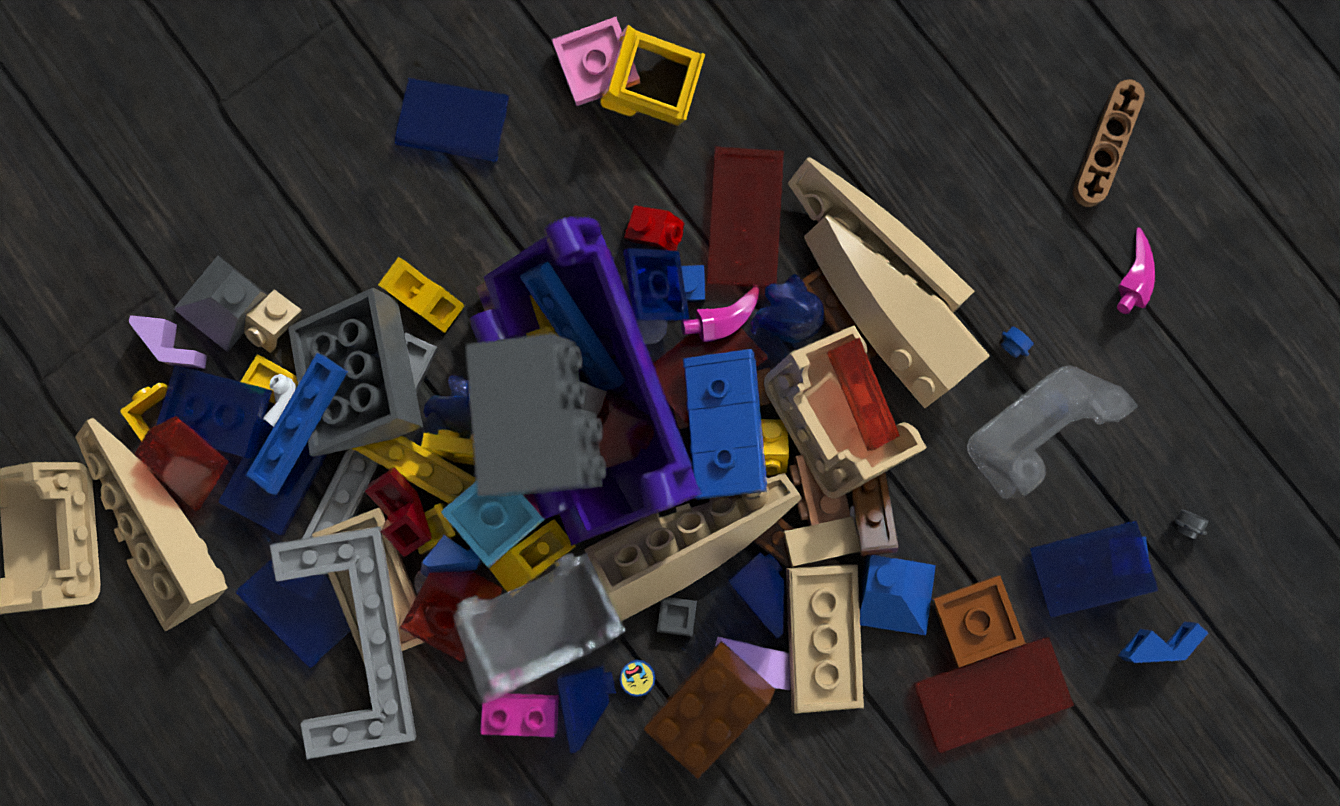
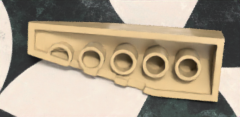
[788,157,975,313]
[804,214,990,409]
[76,418,228,631]
[584,473,801,621]

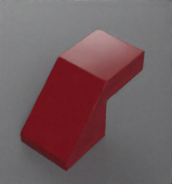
[365,467,432,557]

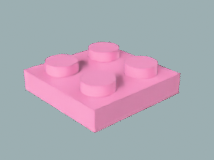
[552,17,640,106]

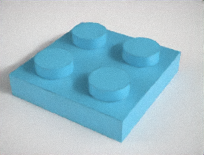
[441,481,544,567]

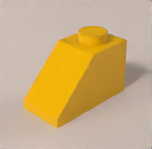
[489,519,576,596]

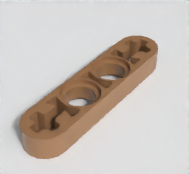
[1073,80,1145,207]

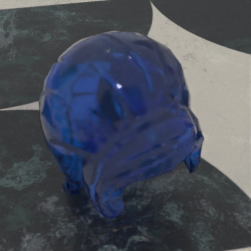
[750,274,824,343]
[423,375,473,439]

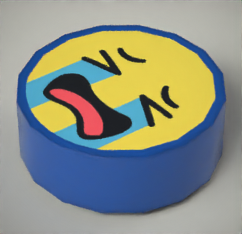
[620,660,655,697]

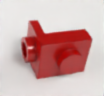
[624,205,684,254]

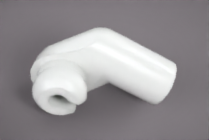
[263,374,296,427]

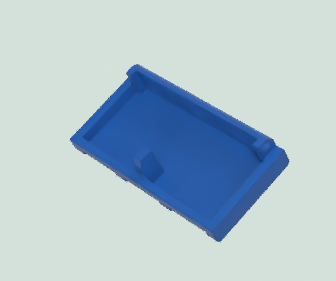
[683,349,767,500]

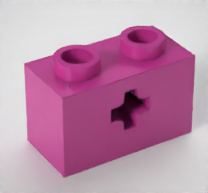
[481,693,559,737]

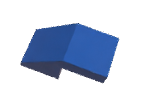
[420,535,482,577]
[1118,621,1208,663]

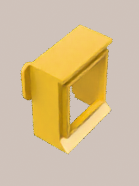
[600,25,705,126]

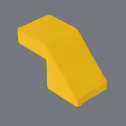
[378,257,465,333]

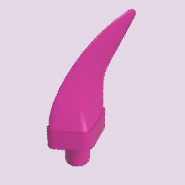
[1117,228,1155,314]
[681,287,759,342]

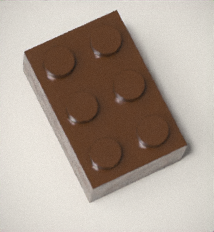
[644,641,775,779]

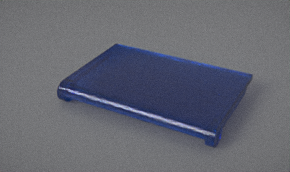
[395,78,509,162]
[235,559,351,668]

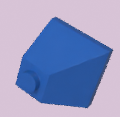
[859,555,936,635]

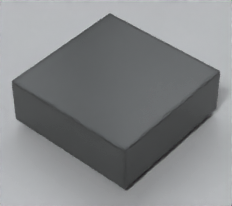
[657,597,697,637]

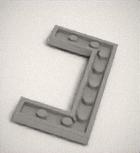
[270,526,416,759]

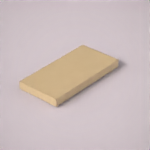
[312,507,433,664]
[786,564,864,713]

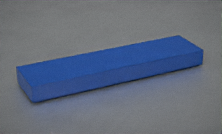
[520,261,626,391]
[246,353,348,495]

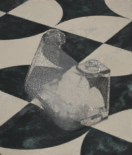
[967,366,1138,499]
[453,553,625,704]

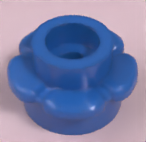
[1001,326,1034,358]

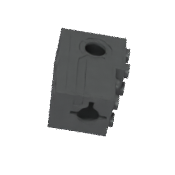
[466,334,606,497]

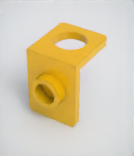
[120,383,173,446]

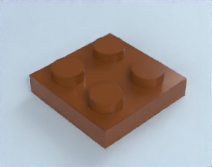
[931,575,1026,667]

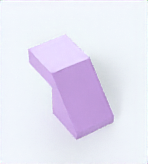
[129,315,207,369]
[715,637,791,690]

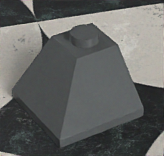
[174,256,268,352]

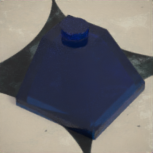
[623,249,690,321]
[727,552,784,638]
[557,664,616,753]

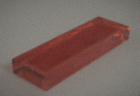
[827,337,900,451]

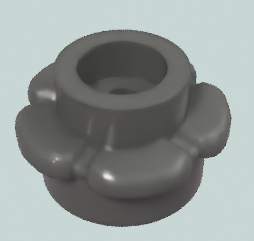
[1173,509,1209,539]

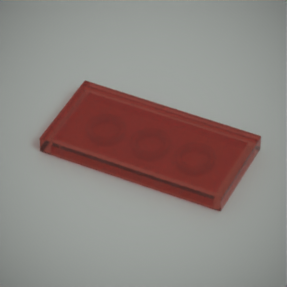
[707,147,784,288]
[913,637,1074,753]

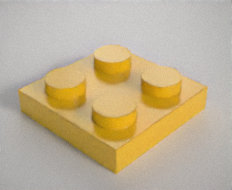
[421,430,475,466]

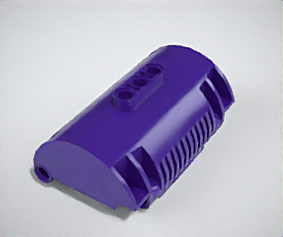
[469,218,702,546]

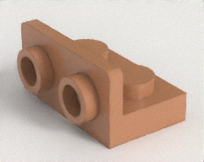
[789,455,851,526]

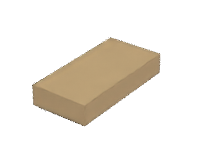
[783,516,860,567]

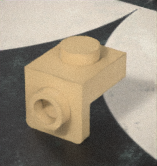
[244,290,302,353]

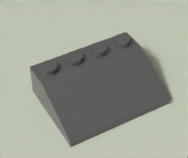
[288,288,423,457]

